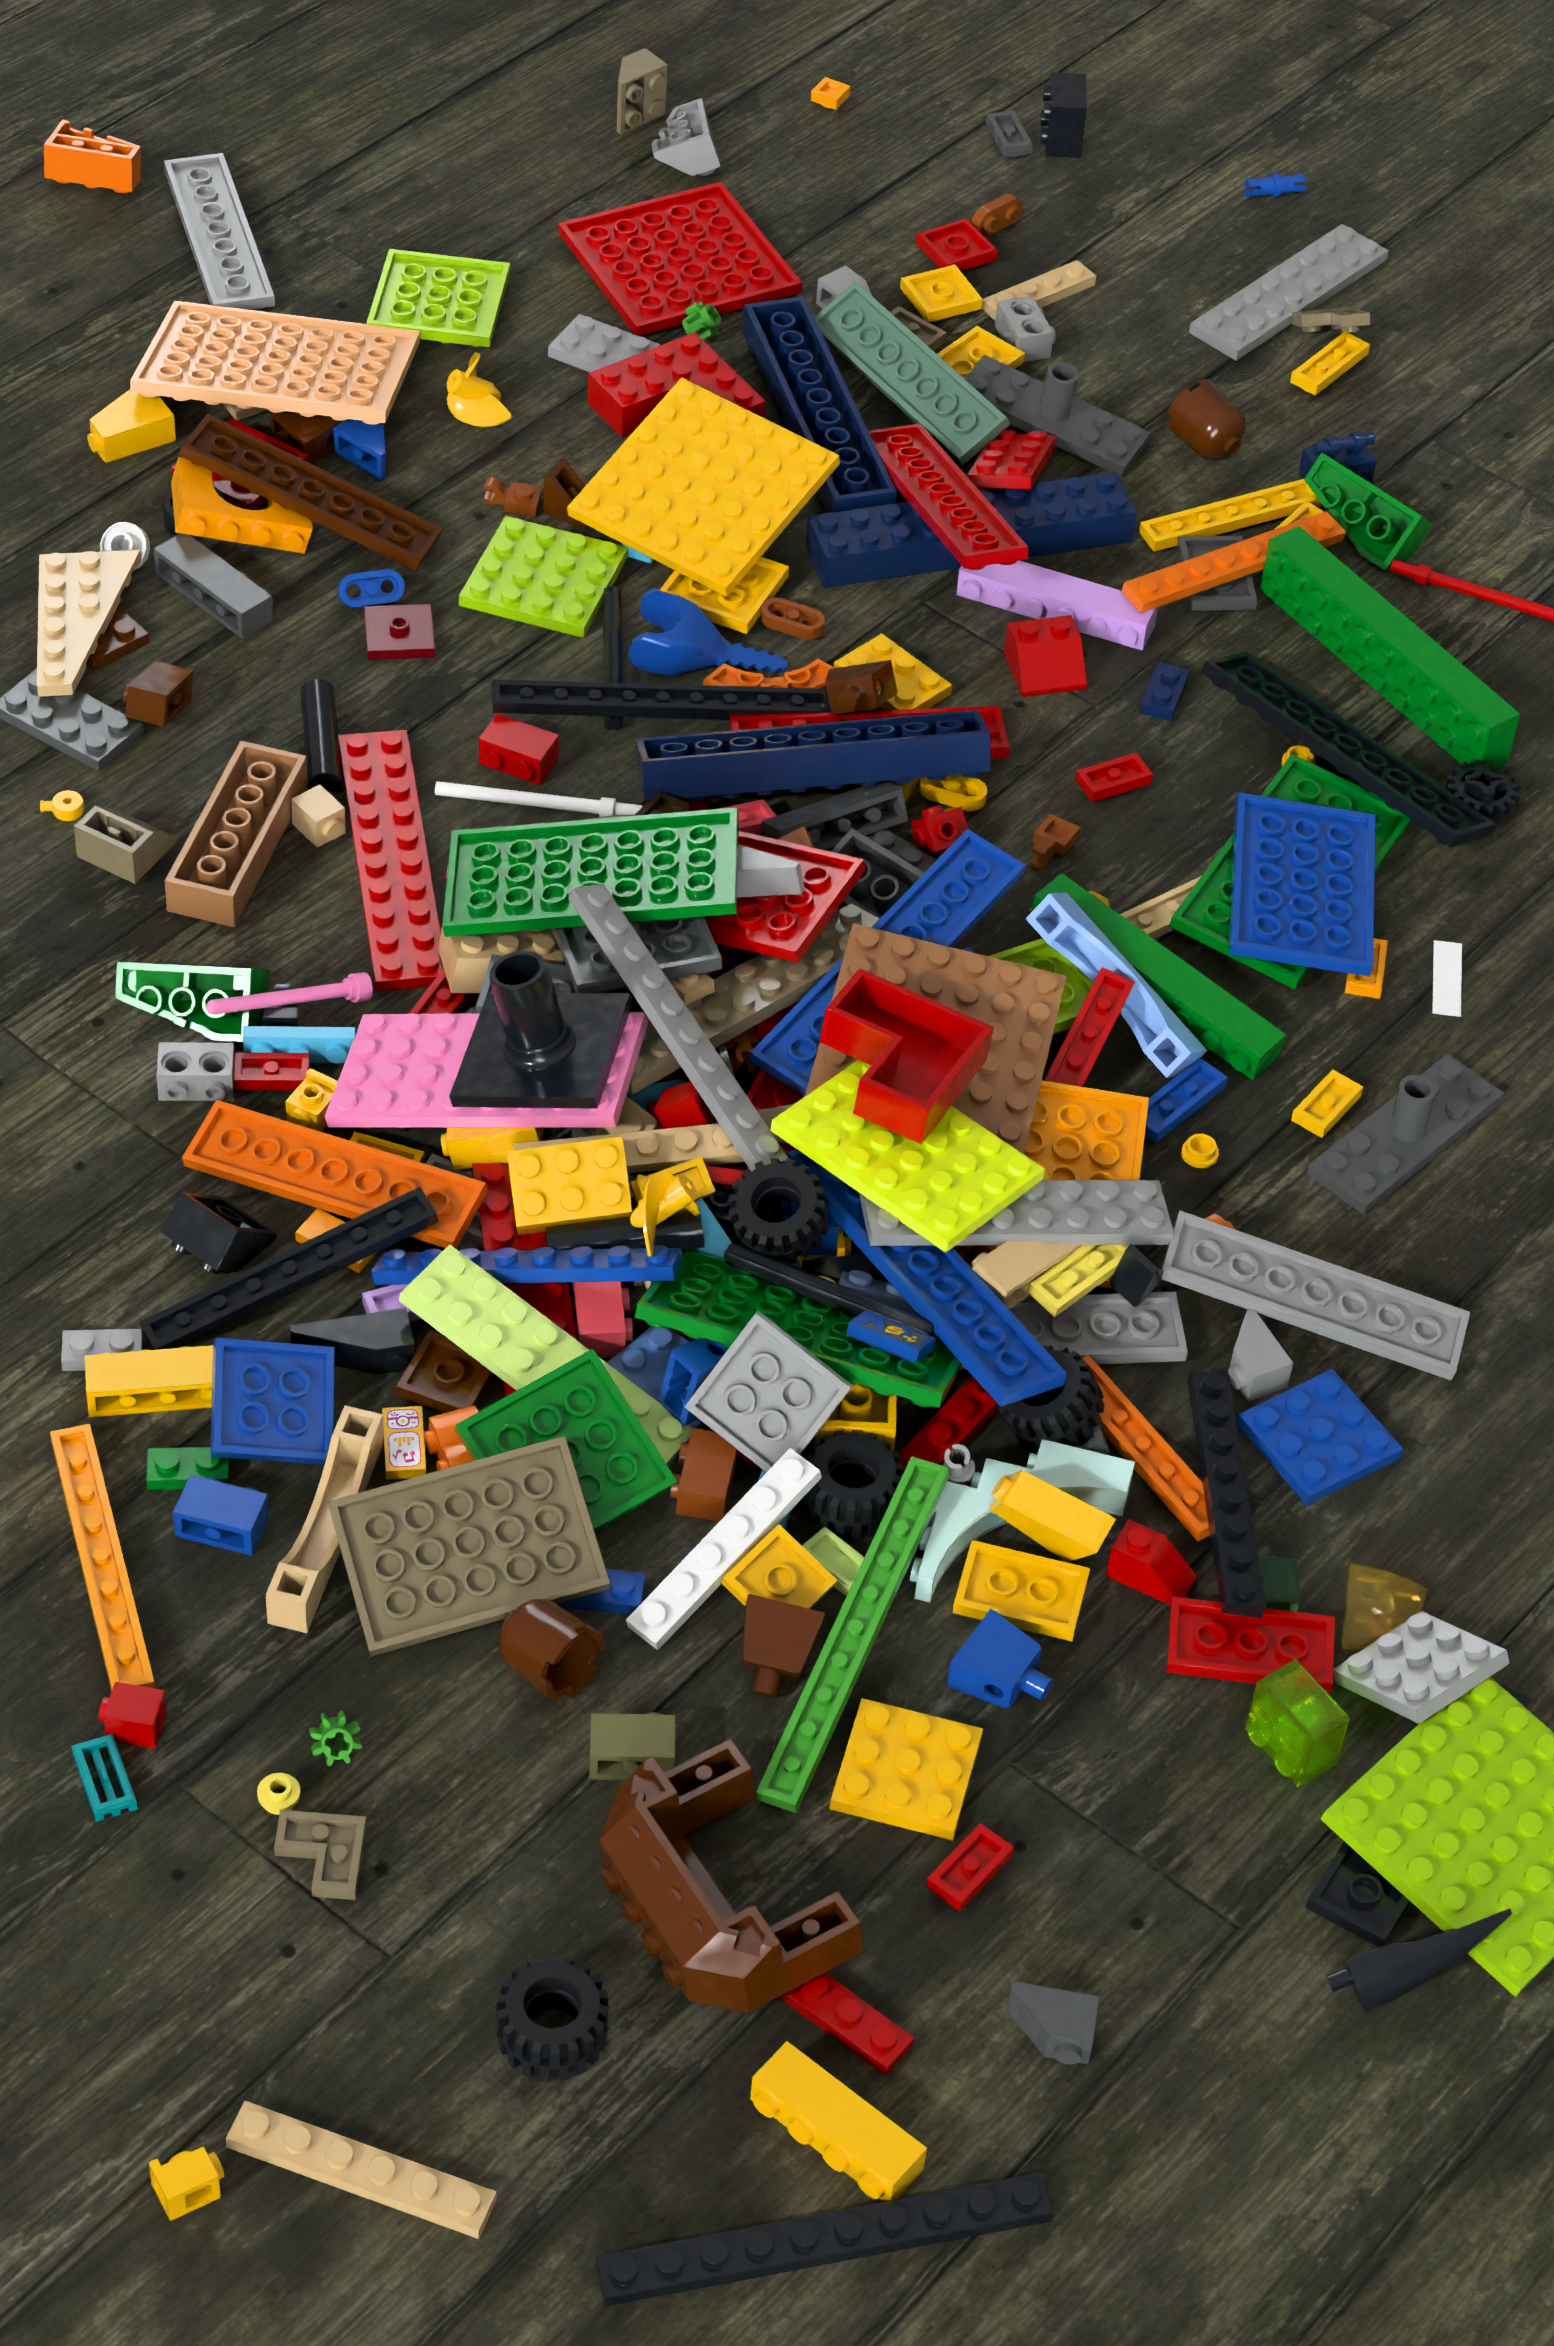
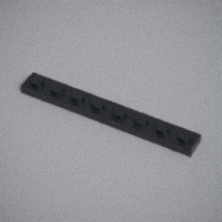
[139,1187,439,1350]
[1187,1370,1266,1618]

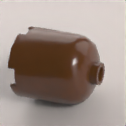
[1166,379,1246,460]
[498,1599,605,1702]

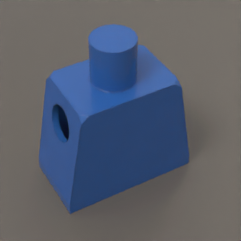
[658,1338,728,1426]
[947,1609,1054,1708]

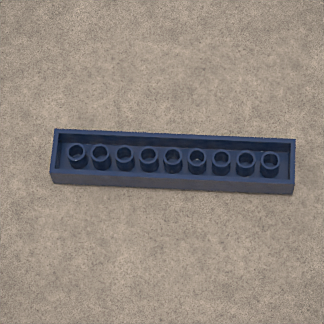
[743,296,897,513]
[806,471,1137,588]
[636,710,991,801]

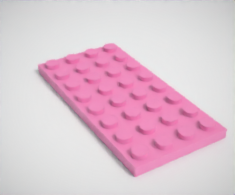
[325,1012,648,1127]

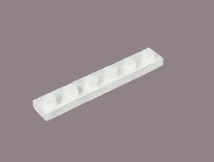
[626,1448,822,1650]

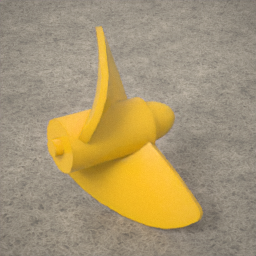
[447,352,512,428]
[630,1171,700,1257]

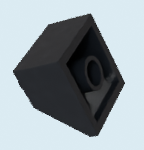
[160,1192,278,1274]

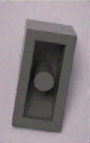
[1007,1981,1099,2065]

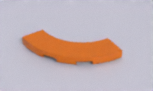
[703,659,834,689]

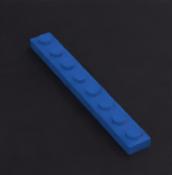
[371,1245,683,1285]

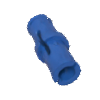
[1244,173,1306,198]

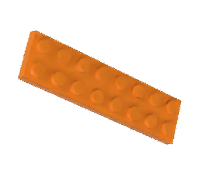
[182,1100,488,1249]

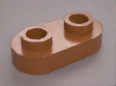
[971,193,1023,237]
[761,598,825,640]

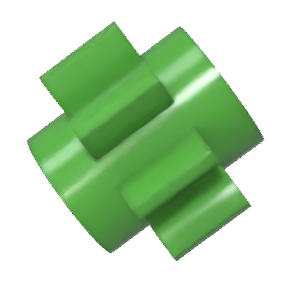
[682,302,721,341]
[309,1710,362,1766]

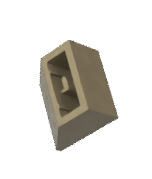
[617,48,668,134]
[74,805,177,884]

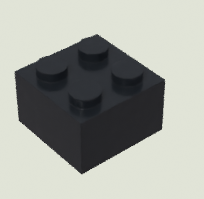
[1040,72,1087,158]

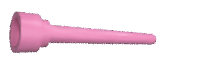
[206,972,373,1015]

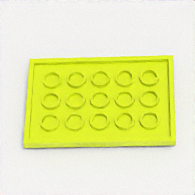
[770,1060,1045,1253]

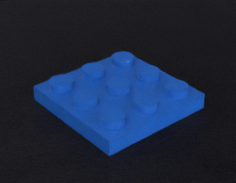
[210,1338,334,1465]
[1237,1369,1403,1506]

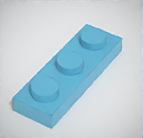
[243,1026,355,1063]

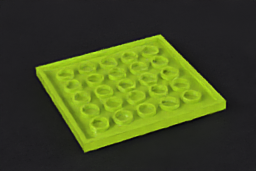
[1320,1677,1554,1997]

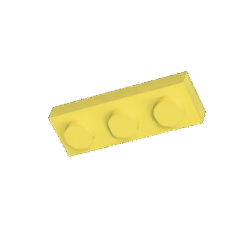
[1027,1245,1129,1318]

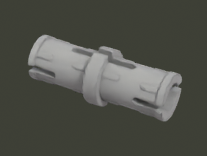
[943,1444,975,1487]

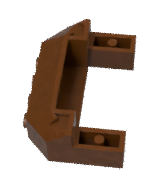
[599,1739,863,2013]

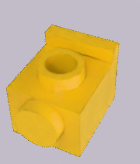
[285,1068,338,1132]
[149,2146,225,2221]

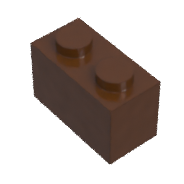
[123,661,194,727]

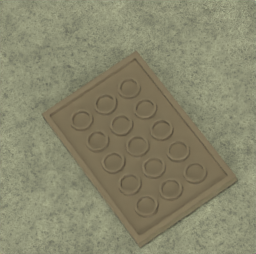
[328,1436,610,1657]

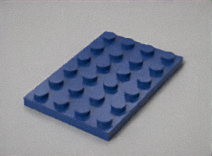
[1229,792,1375,977]

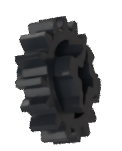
[1445,760,1521,821]

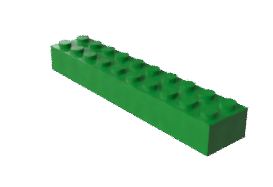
[1260,526,1520,769]

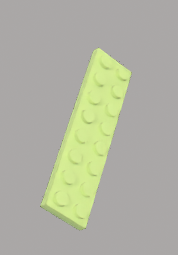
[399,1244,692,1466]

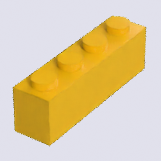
[85,1345,213,1417]
[750,2041,927,2202]

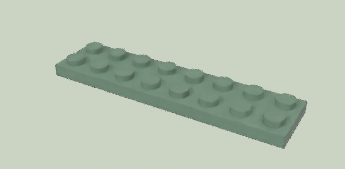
[814,281,1010,466]

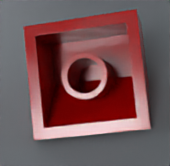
[1004,615,1087,697]

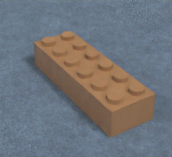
[165,741,308,928]

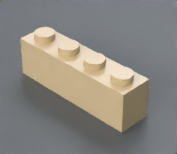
[970,1241,1082,1309]

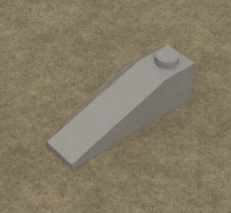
[651,98,721,176]

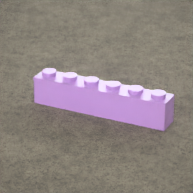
[956,560,1158,651]

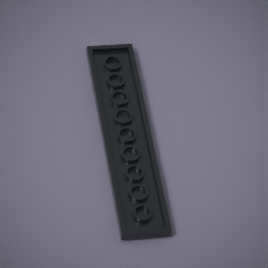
[1201,652,1496,847]

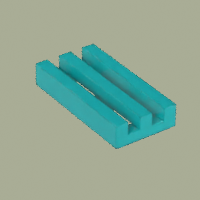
[71,1734,138,1822]

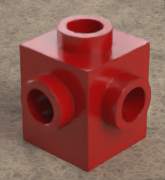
[911,805,968,858]

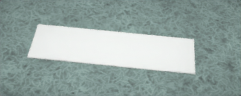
[1432,940,1462,1017]

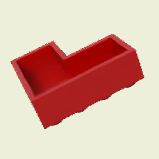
[588,332,765,438]
[820,968,994,1144]

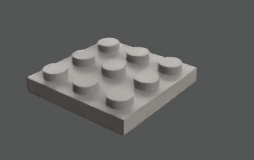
[685,1311,853,1472]
[1333,1611,1510,1724]

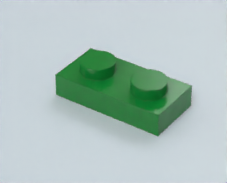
[147,1447,229,1490]

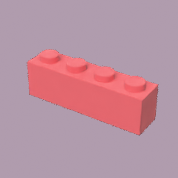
[571,1281,633,1358]

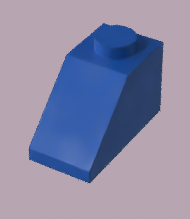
[333,419,386,481]

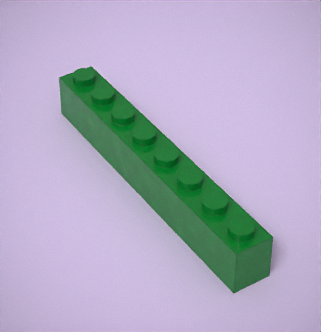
[1031,873,1286,1080]

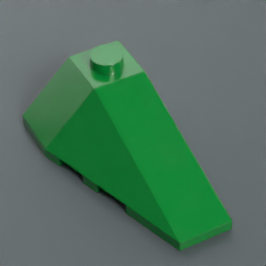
[1304,453,1433,572]
[115,962,269,1042]

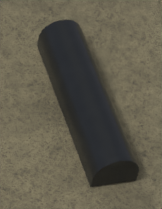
[300,679,343,792]
[546,1207,705,1250]

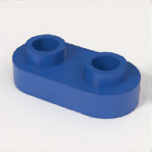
[337,569,405,608]

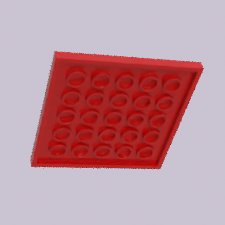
[558,182,802,336]

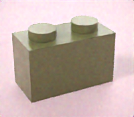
[589,1711,675,1780]

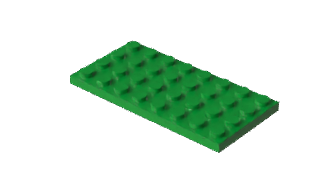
[1169,754,1411,990]
[442,807,739,937]
[635,1249,963,1408]

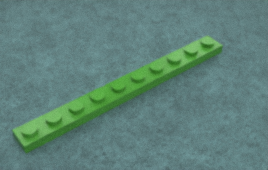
[756,1456,950,1813]

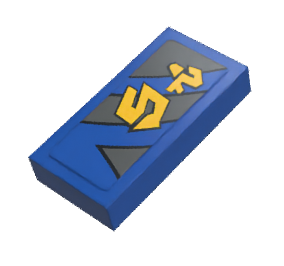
[846,1310,936,1363]

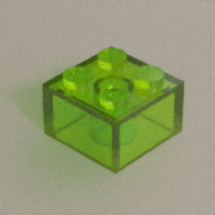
[1245,1659,1350,1788]

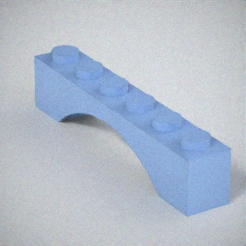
[1026,892,1207,1078]

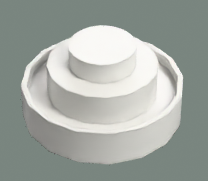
[100,522,150,571]

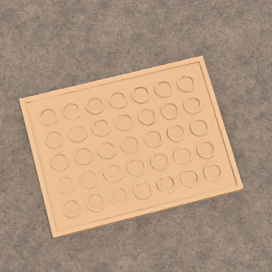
[130,301,420,425]

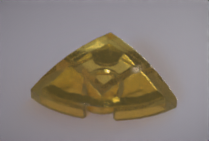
[1342,1564,1427,1649]

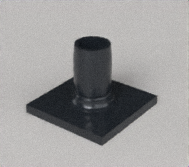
[449,950,633,1109]

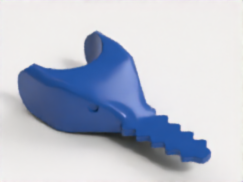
[629,589,788,676]

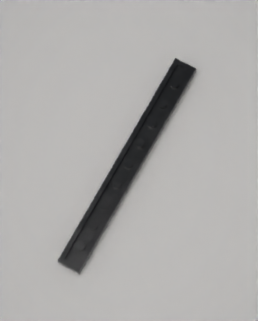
[491,679,831,719]
[596,2172,1054,2307]

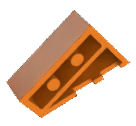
[44,119,141,193]

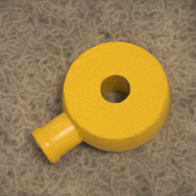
[40,790,85,821]

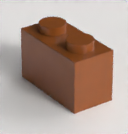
[670,1428,738,1522]

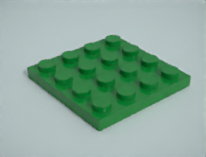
[454,1349,677,1532]

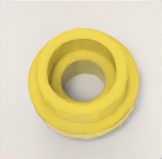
[257,1773,300,1815]

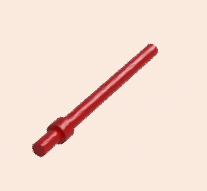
[1390,559,1554,622]

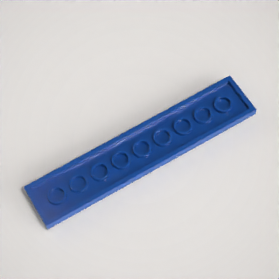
[749,829,1026,1097]
[786,1149,1067,1407]

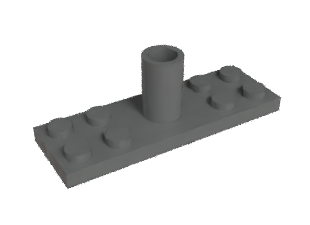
[965,355,1151,477]
[1307,1054,1504,1215]

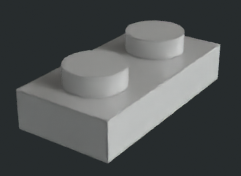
[61,1329,143,1371]

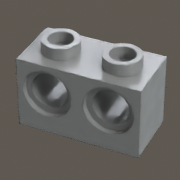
[995,296,1056,362]
[156,1042,235,1101]

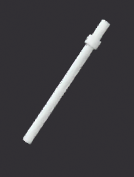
[435,781,643,817]

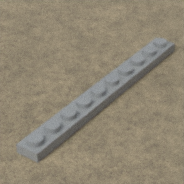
[568,884,789,1172]

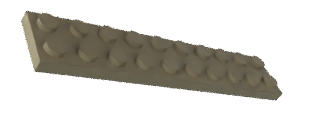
[627,904,880,1095]

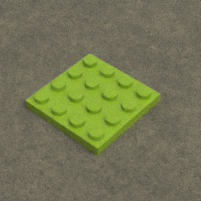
[366,249,510,348]
[459,516,628,638]

